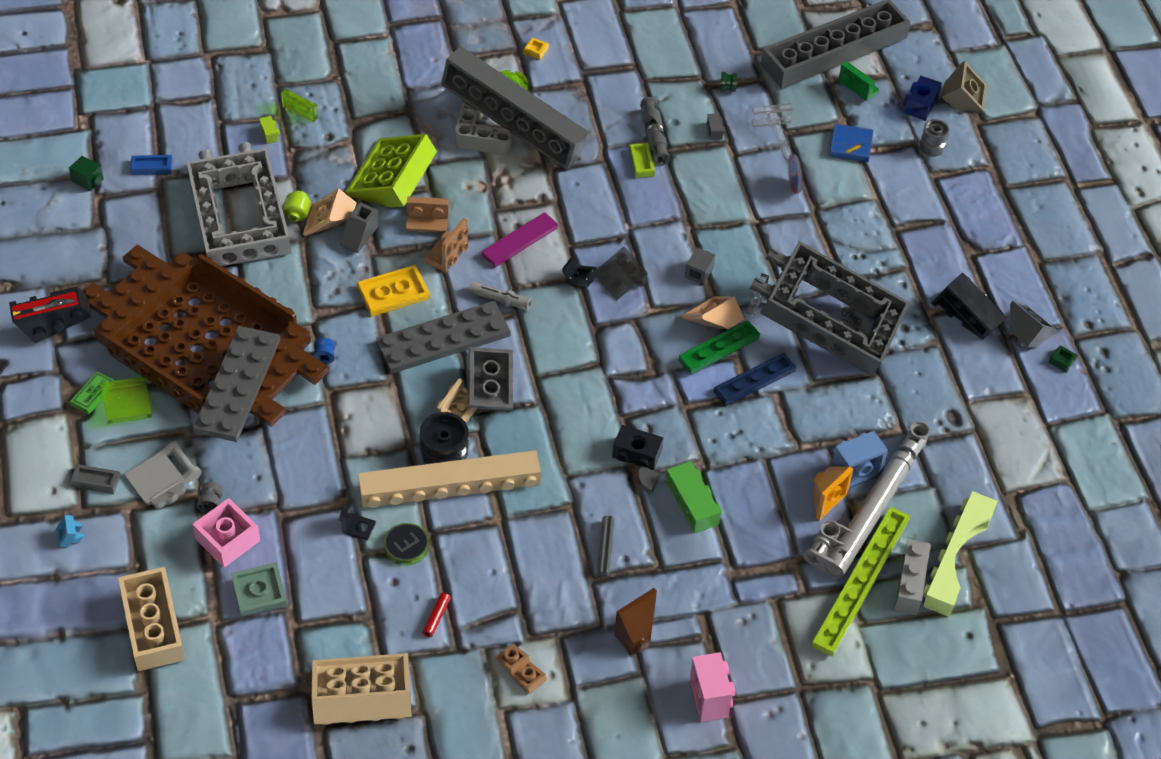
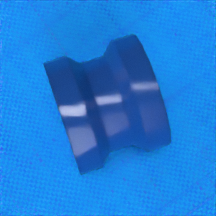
[313,338,335,364]

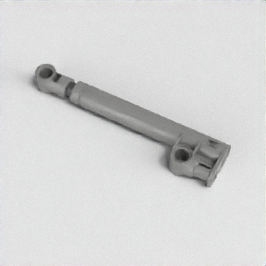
[803,421,930,578]

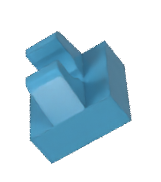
[56,515,84,548]

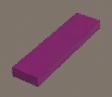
[482,212,558,268]

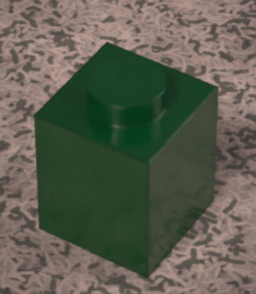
[69,156,104,191]

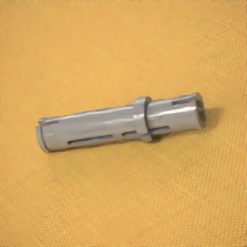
[469,281,532,311]

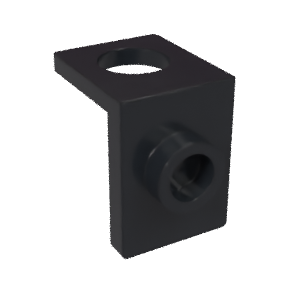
[339,498,376,540]

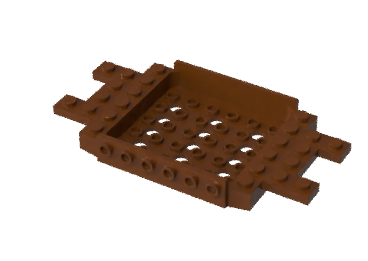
[82,244,329,427]

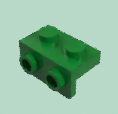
[838,61,879,101]

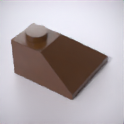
[614,588,657,655]

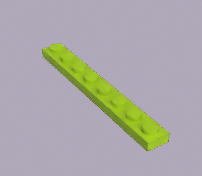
[812,506,911,657]

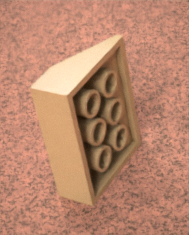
[312,653,412,725]

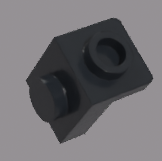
[562,257,599,287]

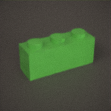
[665,461,722,534]

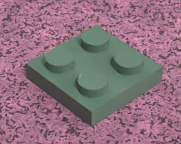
[231,562,287,617]

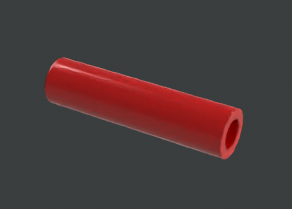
[422,593,451,637]

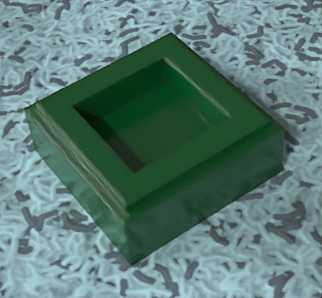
[1048,345,1078,373]

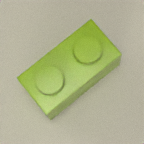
[259,116,280,144]

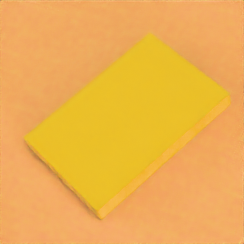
[356,265,430,317]

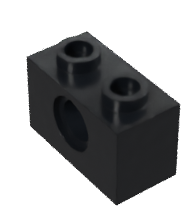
[612,425,664,470]

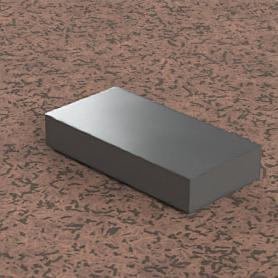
[69,464,121,494]

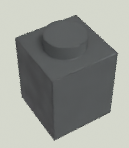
[685,248,716,285]

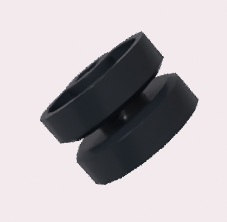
[419,412,469,464]

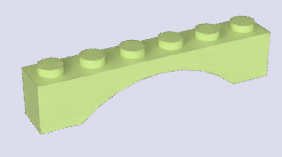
[922,491,998,617]

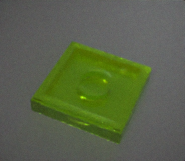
[100,377,152,424]

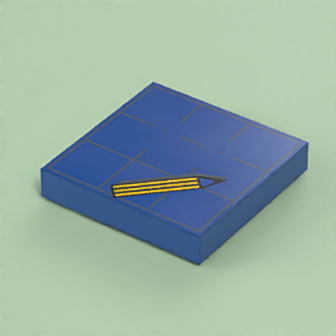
[829,124,873,162]

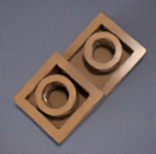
[496,644,547,694]

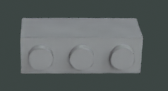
[894,539,931,615]

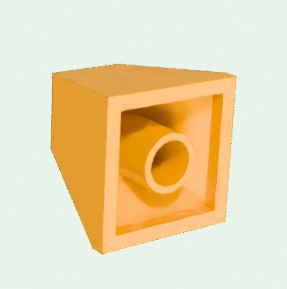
[813,466,853,521]

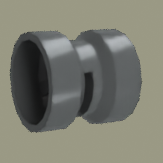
[197,482,223,513]

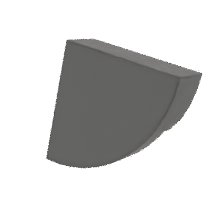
[638,465,661,494]

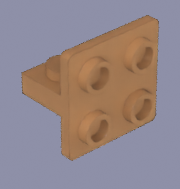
[406,196,450,233]

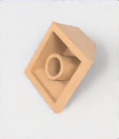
[303,189,356,236]
[681,296,744,330]

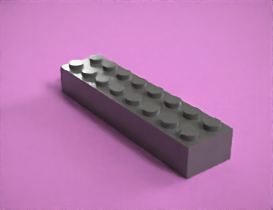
[761,0,910,88]
[441,46,589,170]

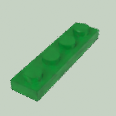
[678,320,760,375]

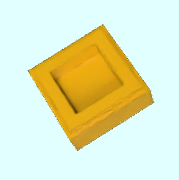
[523,38,549,60]

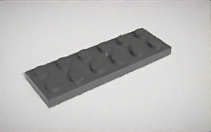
[376,301,511,374]
[193,326,280,442]

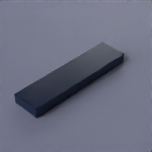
[713,353,796,407]

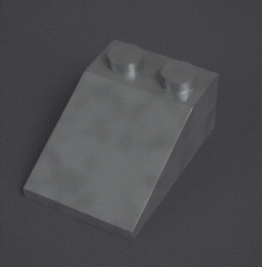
[466,347,513,410]

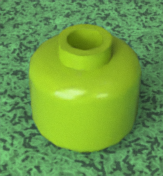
[282,191,311,222]

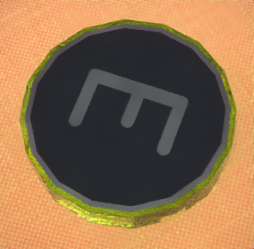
[384,523,429,565]

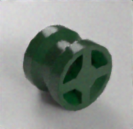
[720,72,737,92]

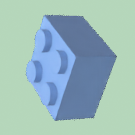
[831,431,888,489]

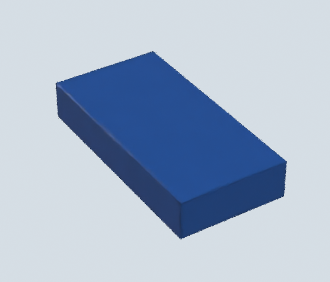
[130,155,173,175]

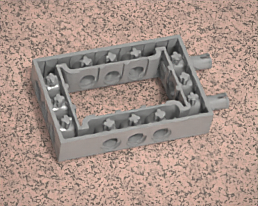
[186,142,291,266]

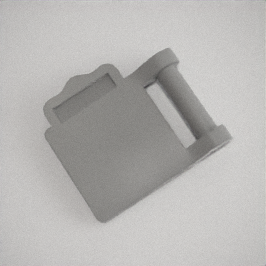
[125,441,202,509]

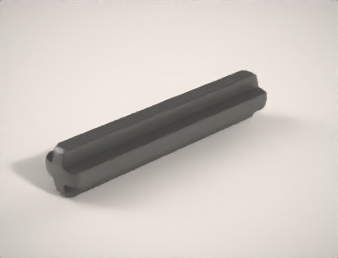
[597,515,615,577]

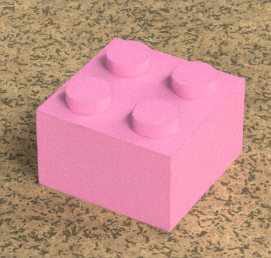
[192,498,260,568]
[689,652,735,722]

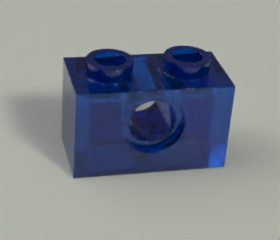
[903,75,942,121]

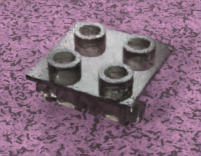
[596,247,648,301]

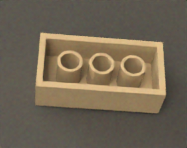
[118,567,185,671]

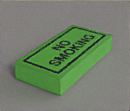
[70,371,116,415]

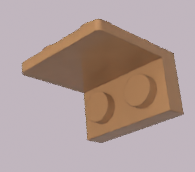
[425,218,469,272]

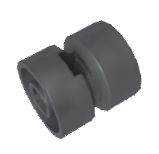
[919,119,949,157]

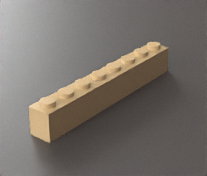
[358,450,541,508]

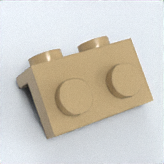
[436,378,477,423]

